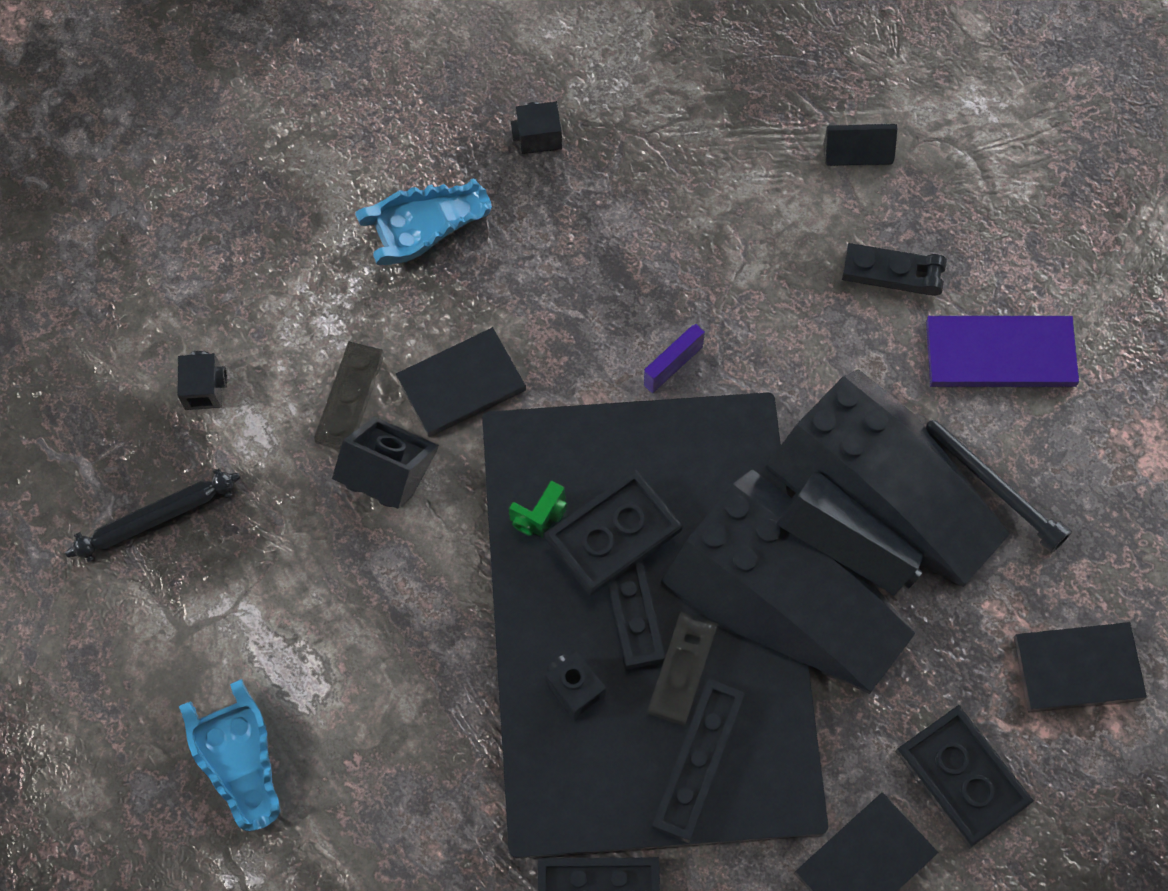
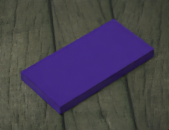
[926,316,1079,387]

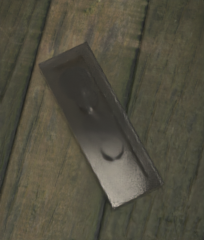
[314,341,384,450]

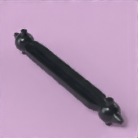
[65,468,241,562]

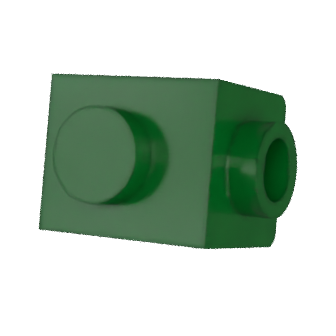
[509,480,568,538]

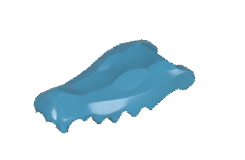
[355,178,492,265]
[179,679,280,832]

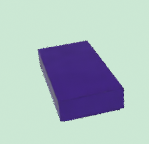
[644,324,705,394]

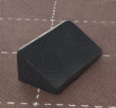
[823,124,898,166]

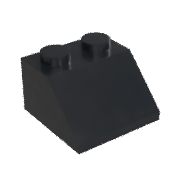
[332,416,439,509]

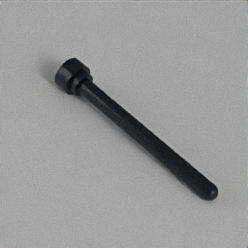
[926,420,1072,553]

